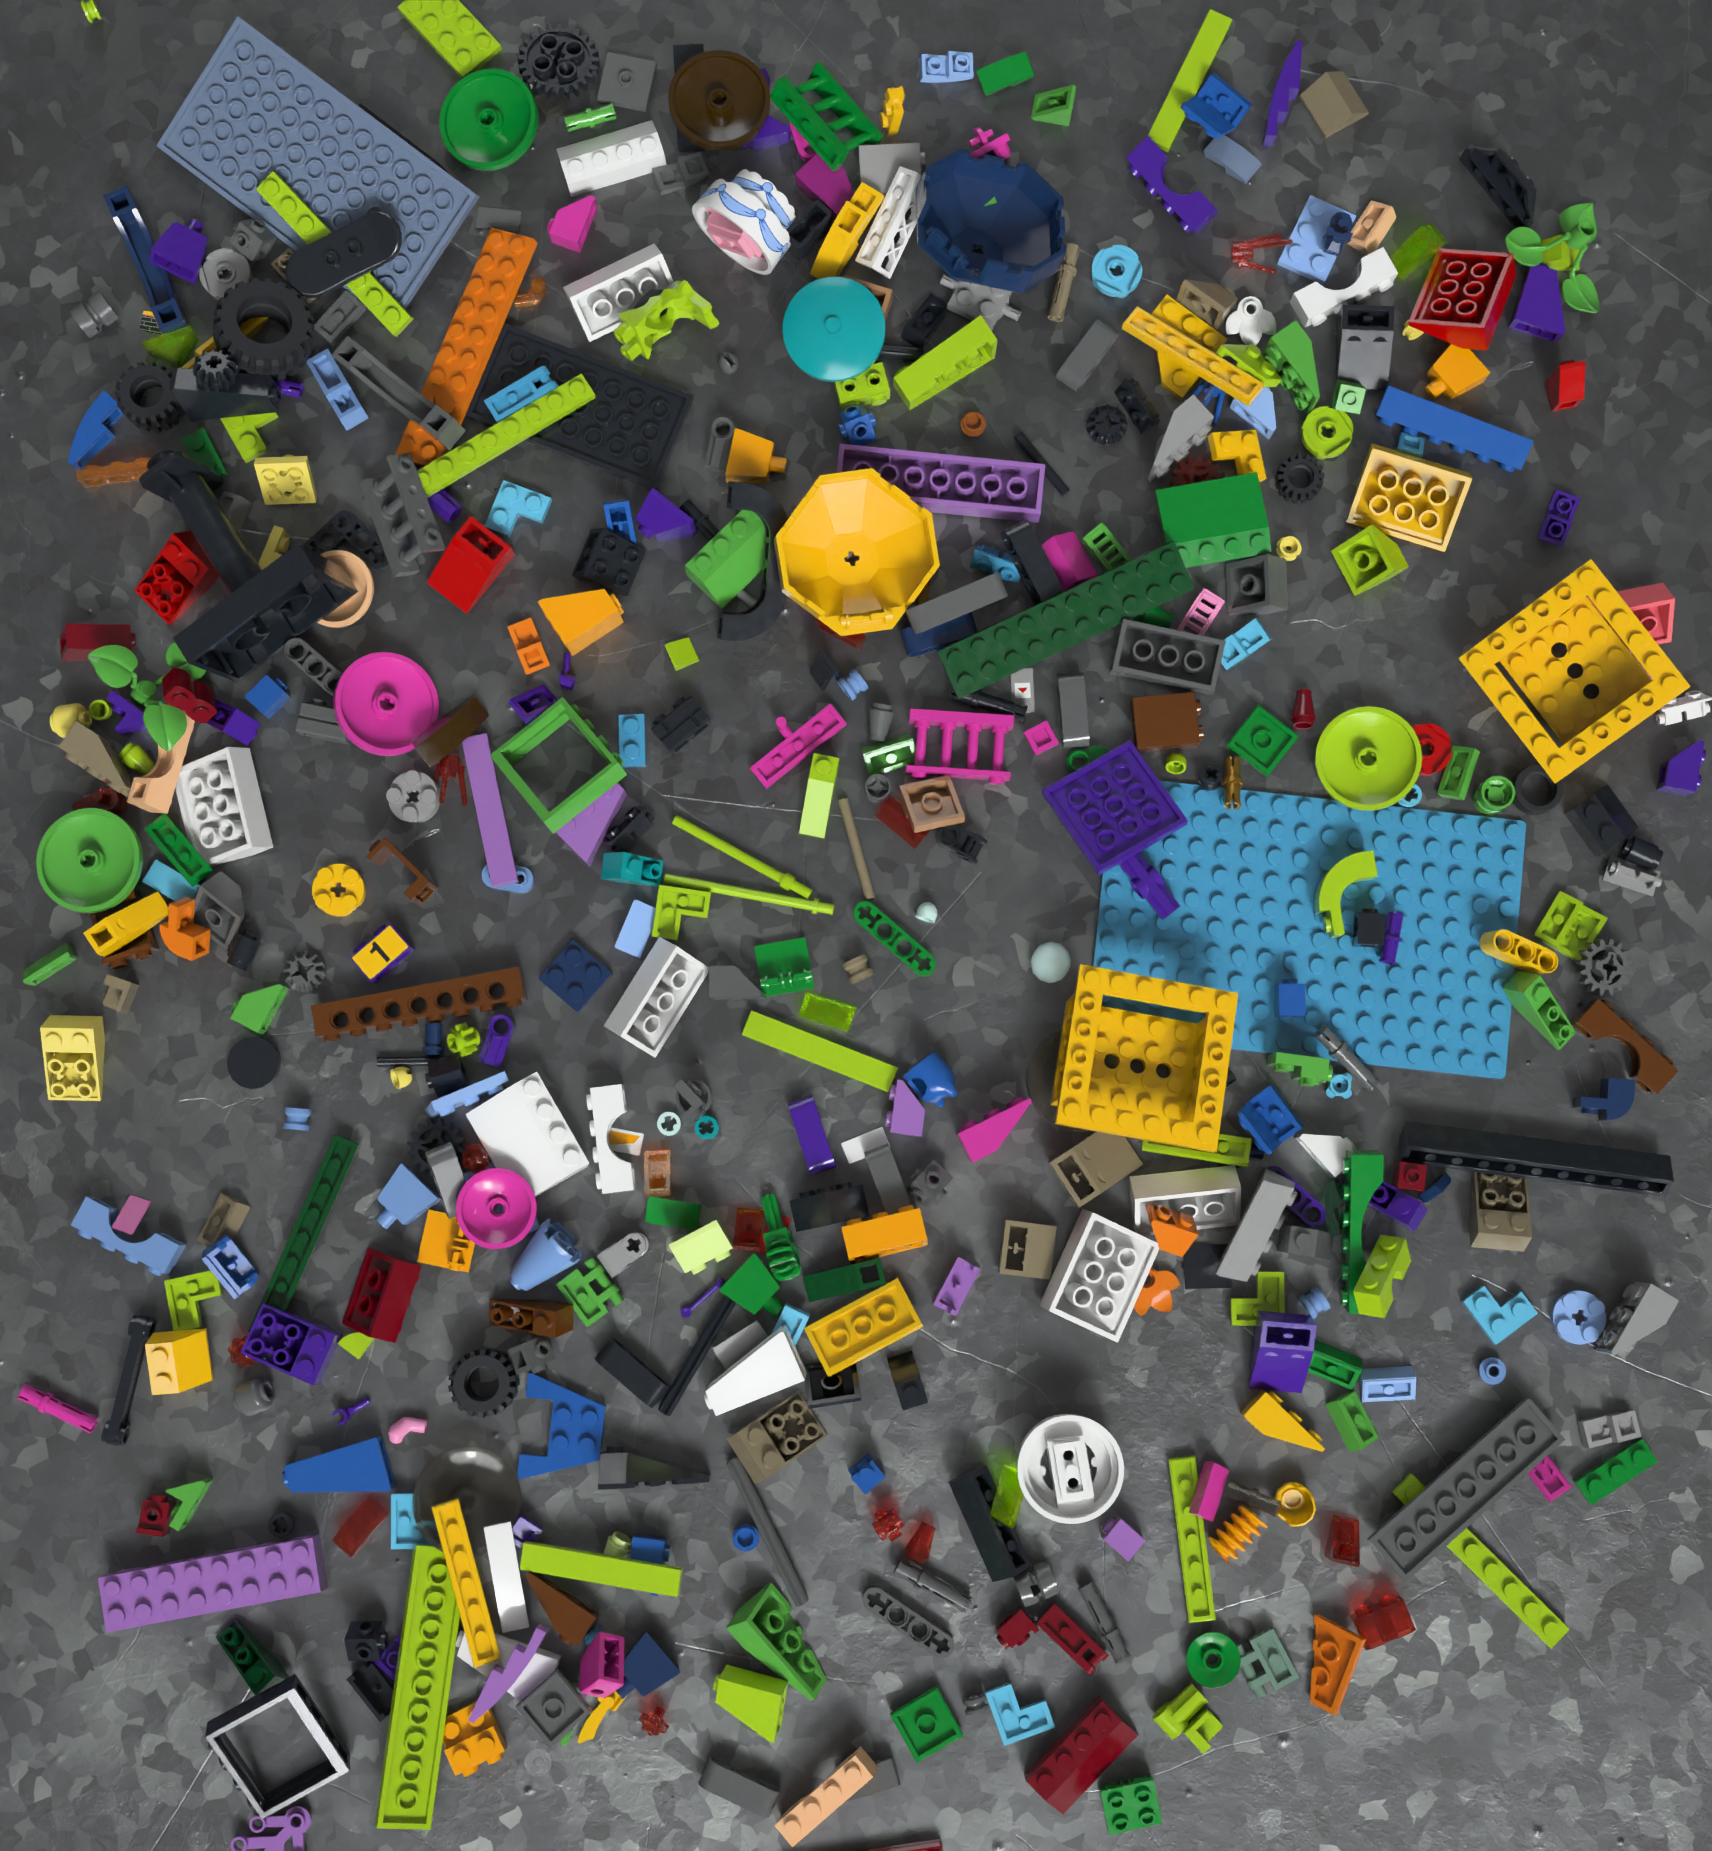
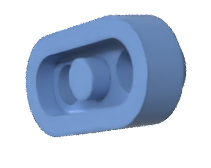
[482,865,535,894]

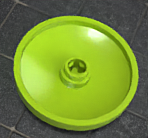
[1315,706,1422,811]

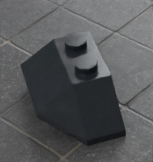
[1459,146,1537,228]

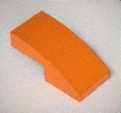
[507,617,550,675]

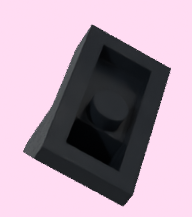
[887,1351,928,1411]

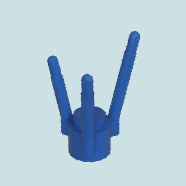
[1184,378,1226,426]

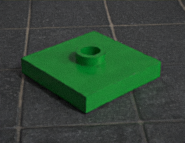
[1226,705,1299,778]
[890,1685,964,1763]

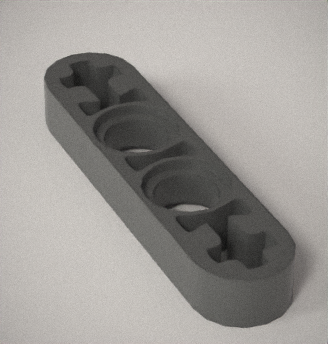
[863,1585,954,1658]

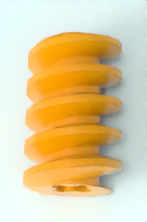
[1208,1506,1268,1566]

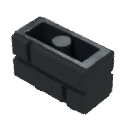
[651,696,712,756]

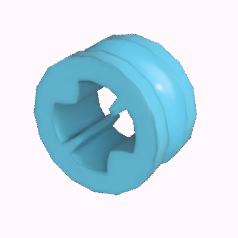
[1398,784,1422,808]

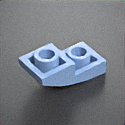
[919,51,974,83]

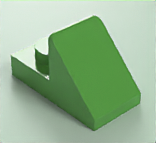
[165,1477,213,1531]

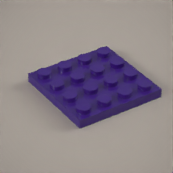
[1042,740,1188,876]

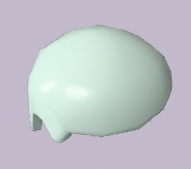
[1030,941,1071,983]

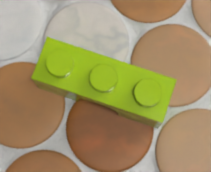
[1353,1234,1411,1318]

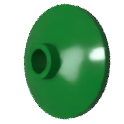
[1186,1632,1241,1688]

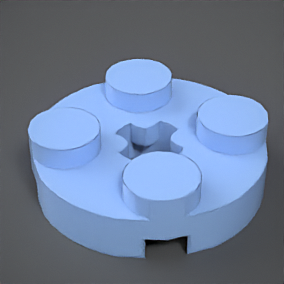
[1550,1290,1606,1345]

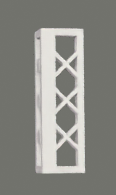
[855,166,922,279]

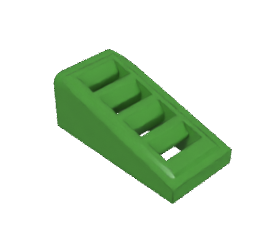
[1081,523,1131,571]

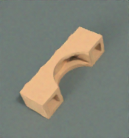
[127,704,195,814]
[774,1746,879,1847]

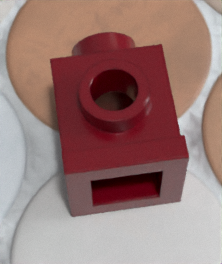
[135,1494,175,1537]
[996,1605,1039,1650]

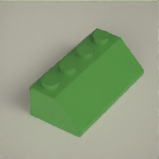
[685,510,765,610]

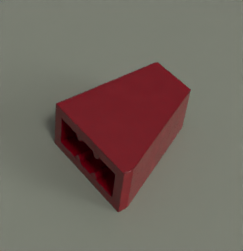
[60,623,136,662]

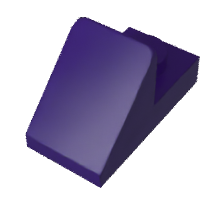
[106,690,147,735]

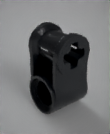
[936,824,988,865]

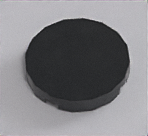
[227,1037,281,1089]

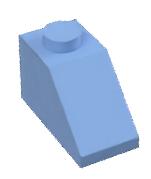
[1230,387,1276,439]

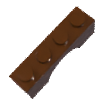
[1570,999,1678,1095]

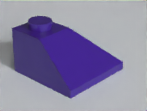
[636,488,697,541]

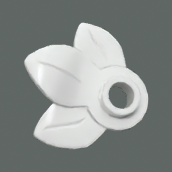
[1225,296,1276,345]

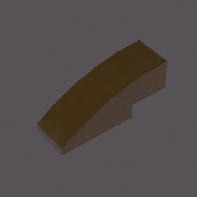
[412,694,489,767]

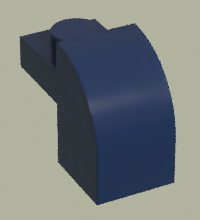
[1573,1078,1635,1121]

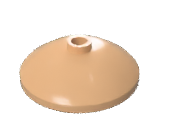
[317,550,374,628]

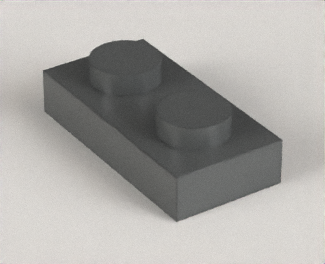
[314,290,367,346]

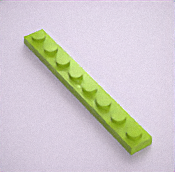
[256,171,414,337]
[417,373,596,498]
[1392,1473,1570,1649]

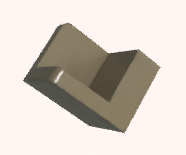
[103,974,139,1014]

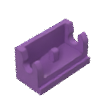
[932,1256,980,1316]

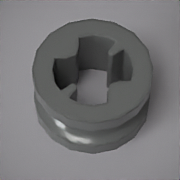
[962,1693,989,1715]

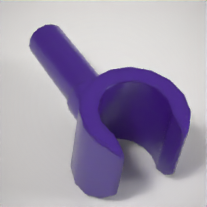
[559,653,576,690]
[332,1398,371,1425]

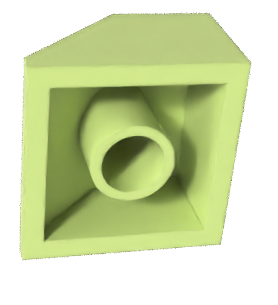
[669,1219,734,1275]

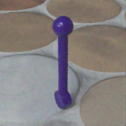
[681,1277,726,1318]

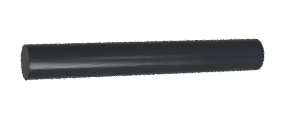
[1014,432,1070,497]
[377,1056,445,1068]

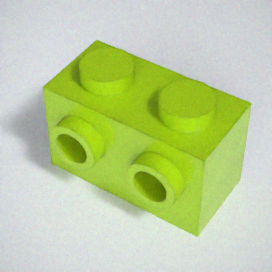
[833,362,890,411]

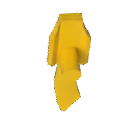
[577,1691,626,1744]

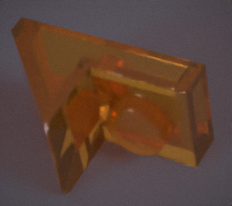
[644,1150,673,1197]

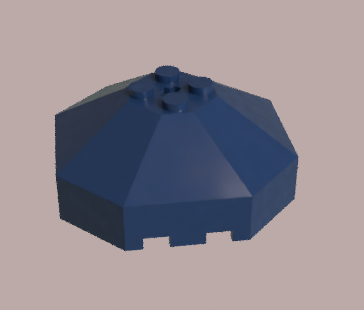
[916,149,1066,294]

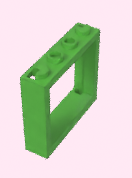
[489,697,627,834]

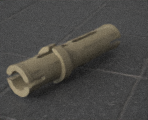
[1047,243,1081,322]

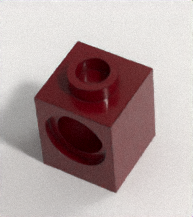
[1391,1162,1427,1192]

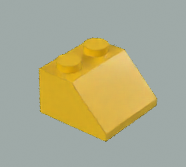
[145,1328,213,1395]

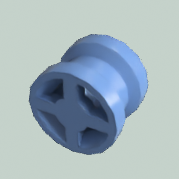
[837,668,869,701]
[283,1107,312,1131]
[1298,1286,1331,1319]

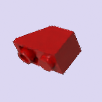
[1545,359,1586,412]

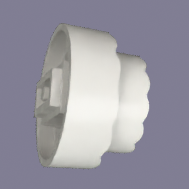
[1017,1414,1124,1524]

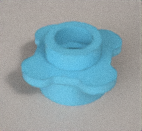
[1325,1072,1352,1099]

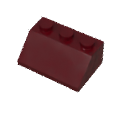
[342,1247,422,1343]

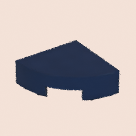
[1418,1172,1452,1203]

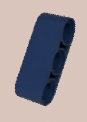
[900,612,978,657]

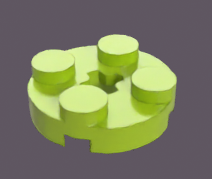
[1300,406,1353,460]

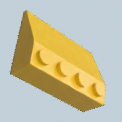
[1346,443,1472,552]

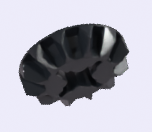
[1086,404,1128,446]

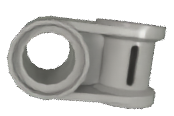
[597,1232,649,1278]

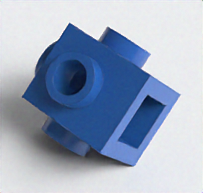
[837,404,877,446]

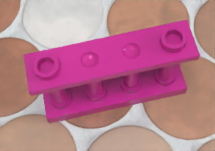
[906,709,1014,785]

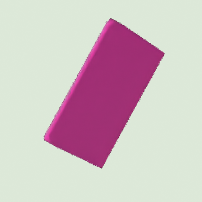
[1189,1461,1229,1522]

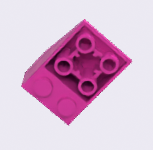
[956,1096,1032,1163]

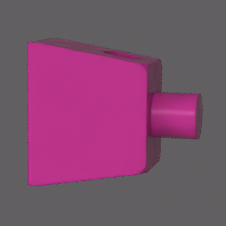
[578,1632,624,1698]

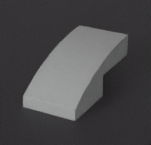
[1577,1410,1642,1448]

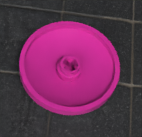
[333,652,439,756]

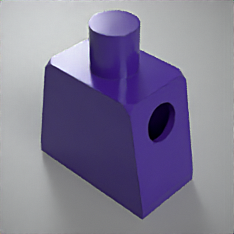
[149,219,208,284]

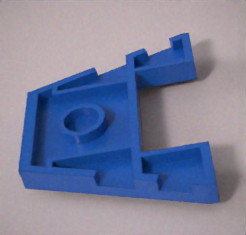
[517,1372,606,1479]

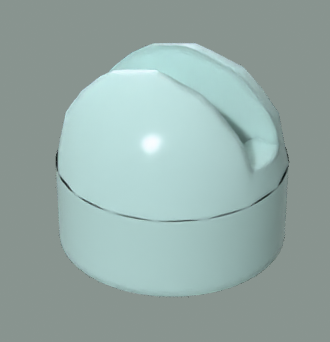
[915,902,938,923]

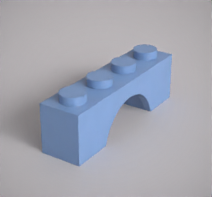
[71,1196,186,1276]

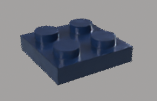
[538,940,613,1014]

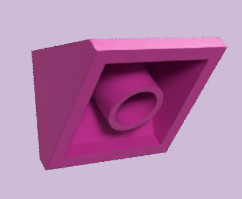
[1041,531,1098,591]

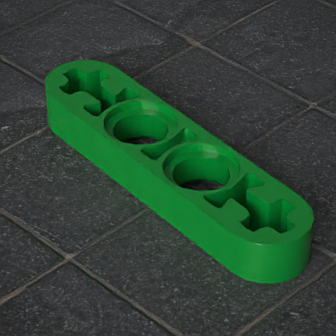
[853,901,936,977]

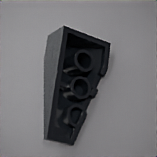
[598,1445,711,1490]

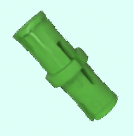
[564,103,617,132]

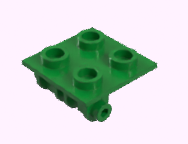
[754,937,815,997]
[1099,1775,1162,1835]

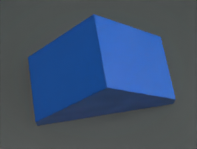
[603,499,637,546]

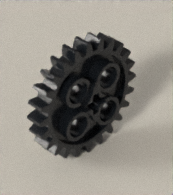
[517,23,600,101]

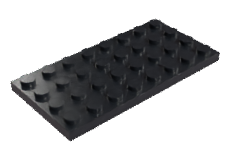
[466,323,694,490]

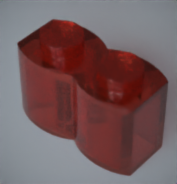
[1350,1594,1416,1650]

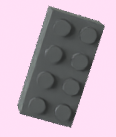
[1110,619,1226,695]

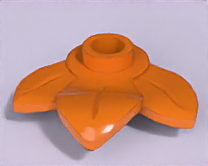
[1134,1267,1180,1316]

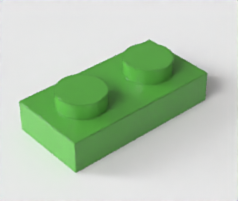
[1437,746,1480,800]

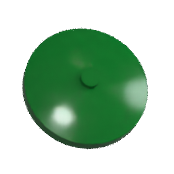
[439,68,539,171]

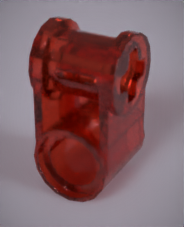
[71,788,127,815]

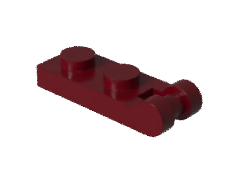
[1036,1602,1109,1676]

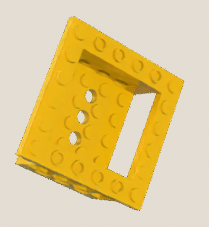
[1459,559,1691,784]
[1050,964,1238,1153]

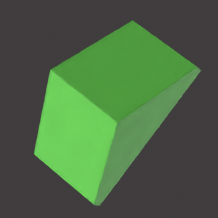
[1031,85,1076,126]

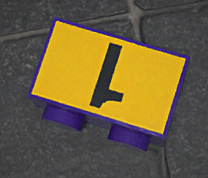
[350,924,415,984]

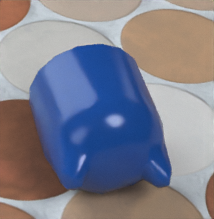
[903,1051,957,1108]

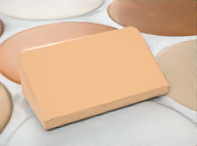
[1347,200,1396,256]

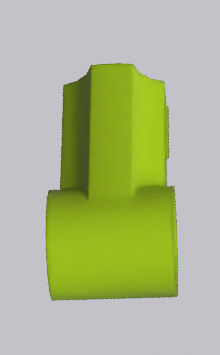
[1152,1683,1208,1740]

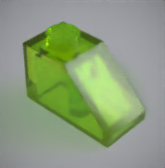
[1389,223,1448,281]

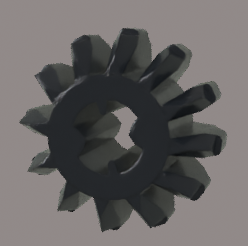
[192,347,239,393]

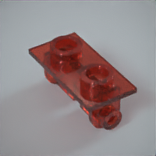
[875,797,932,849]

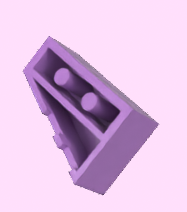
[555,783,627,867]

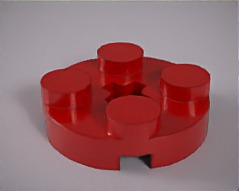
[1412,723,1452,776]

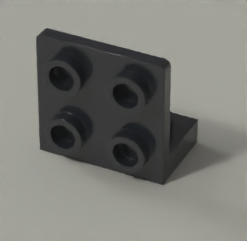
[572,528,645,597]

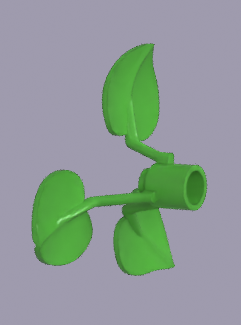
[1505,203,1599,313]
[87,642,206,751]

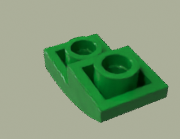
[977,51,1035,96]

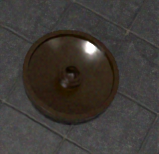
[668,50,770,151]

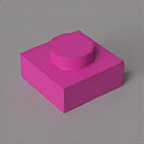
[1023,720,1059,756]

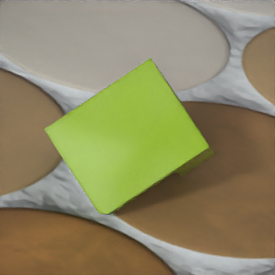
[1183,1706,1223,1754]

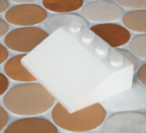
[175,747,273,867]
[466,1072,589,1197]
[1039,1209,1159,1343]

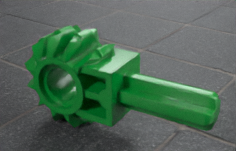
[761,1194,801,1281]

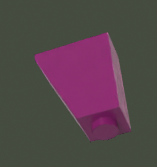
[795,153,854,221]

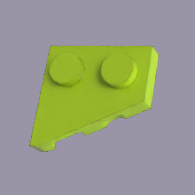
[1216,344,1282,387]

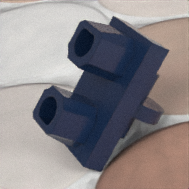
[1322,212,1353,256]

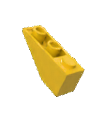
[83,891,169,957]
[1240,1390,1325,1452]

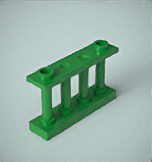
[770,62,883,172]

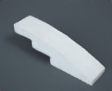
[484,1521,529,1633]

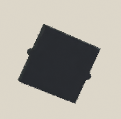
[1181,1244,1232,1289]

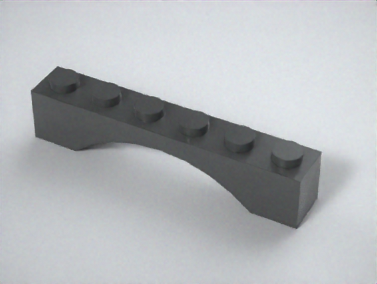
[331,336,466,451]

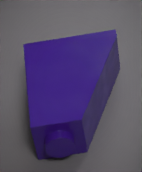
[1508,263,1565,343]

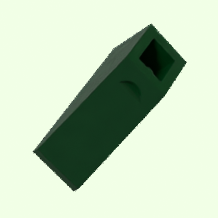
[803,1257,886,1302]
[216,1617,289,1695]

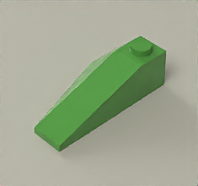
[726,1583,827,1701]

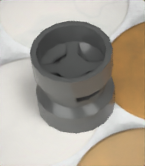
[865,774,891,804]

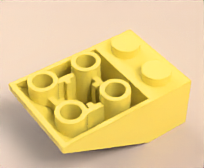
[40,1015,105,1101]

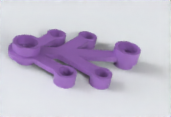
[231,1806,312,1851]

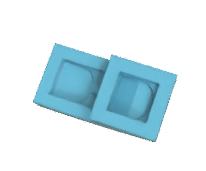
[1221,618,1272,670]
[142,860,200,901]

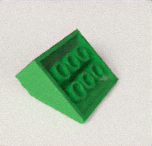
[1155,472,1272,568]

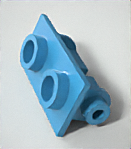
[970,544,1020,584]

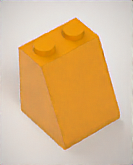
[538,589,624,656]

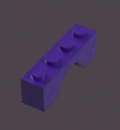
[1126,136,1219,235]

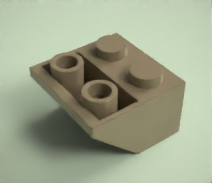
[998,1220,1057,1280]

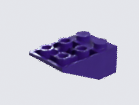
[241,1303,343,1385]
[1248,1310,1317,1393]

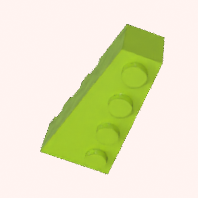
[893,315,998,411]

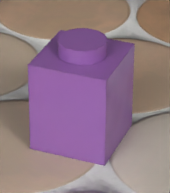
[1101,1516,1146,1561]

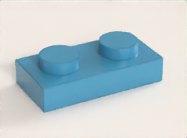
[618,714,646,768]

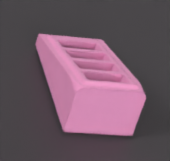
[1177,588,1225,636]

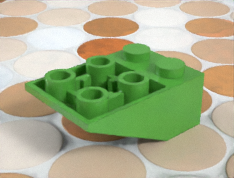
[1263,320,1320,415]

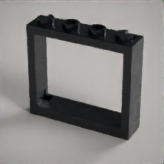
[204,1674,350,1819]

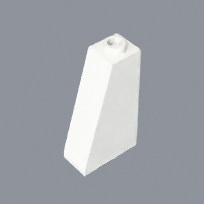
[704,1325,807,1416]
[456,1630,562,1701]

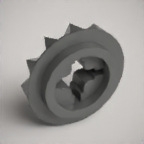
[282,950,325,992]

